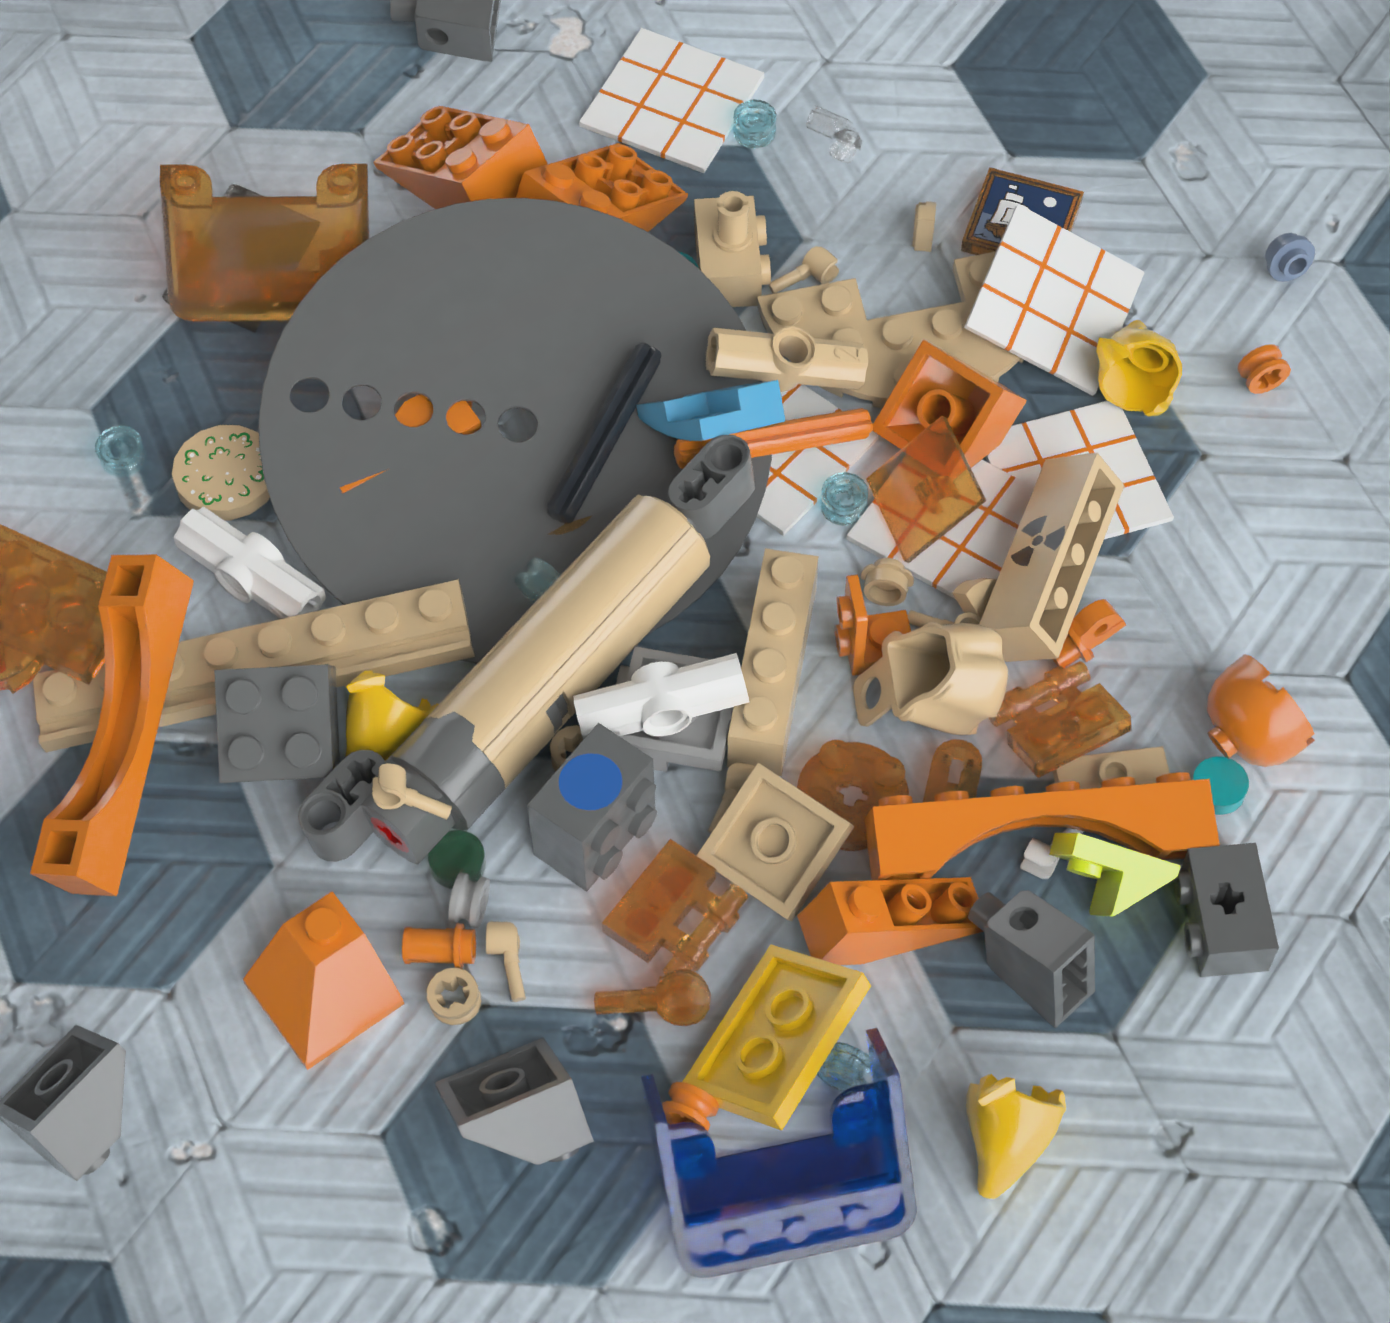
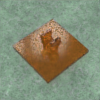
[866,416,987,563]

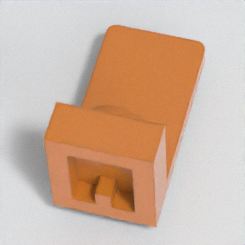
[834,574,911,676]

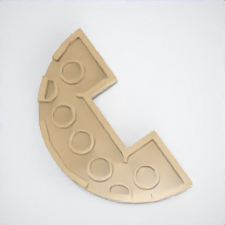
[757,252,1024,408]

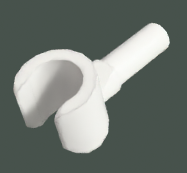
[1020,828,1084,879]

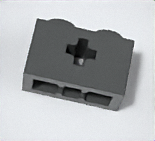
[1173,843,1279,977]

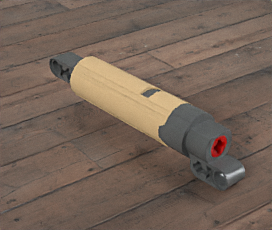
[298,435,756,865]

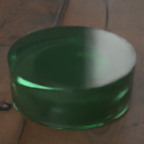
[428,830,486,889]

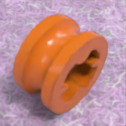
[1237,344,1291,394]
[659,1082,720,1136]

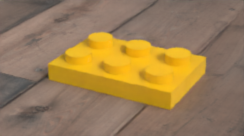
[682,944,871,1131]

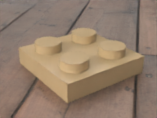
[696,763,855,922]

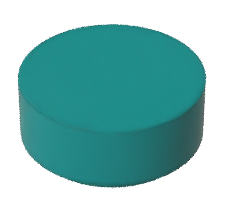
[1191,756,1249,815]

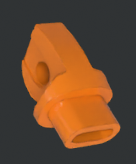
[1052,599,1126,670]

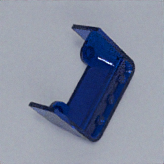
[641,1028,917,1278]

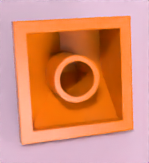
[872,340,1027,482]
[243,891,404,1070]

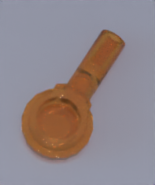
[594,969,711,1026]

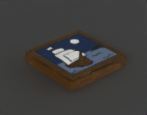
[961,167,1084,255]

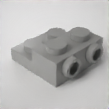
[616,646,742,772]

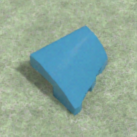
[636,380,785,441]

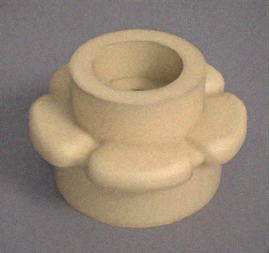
[861,558,914,606]

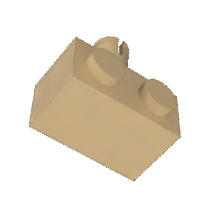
[694,191,771,307]

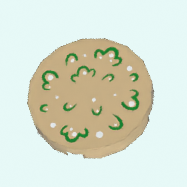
[172,425,270,520]

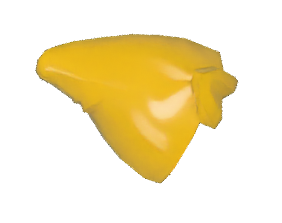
[1096,320,1182,416]
[345,670,439,761]
[966,1074,1066,1199]

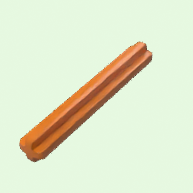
[674,408,873,469]

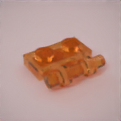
[989,661,1132,778]
[602,839,749,985]

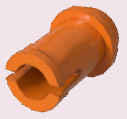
[402,923,477,969]

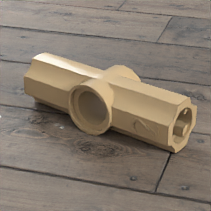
[705,326,868,392]

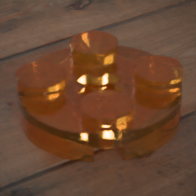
[797,740,909,851]

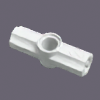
[173,507,326,619]
[573,653,750,739]

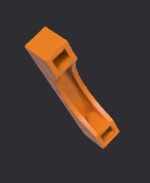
[30,554,194,896]
[864,772,1220,880]

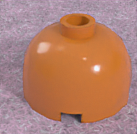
[1207,654,1315,767]

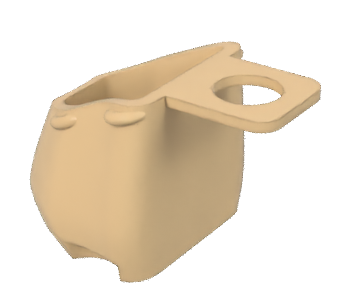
[853,622,1008,735]

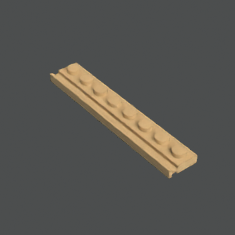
[32,579,475,753]

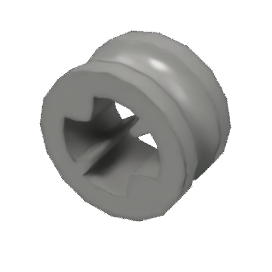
[448,872,490,928]

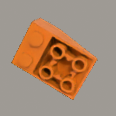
[373,106,548,209]
[515,143,688,232]

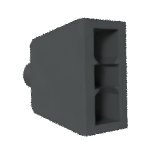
[390,0,501,62]
[968,890,1095,1029]

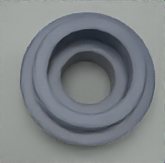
[1265,233,1315,282]

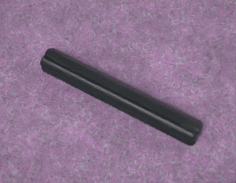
[547,343,661,524]

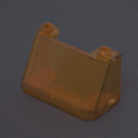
[160,163,369,322]

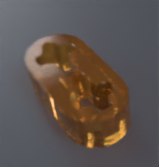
[922,739,982,802]

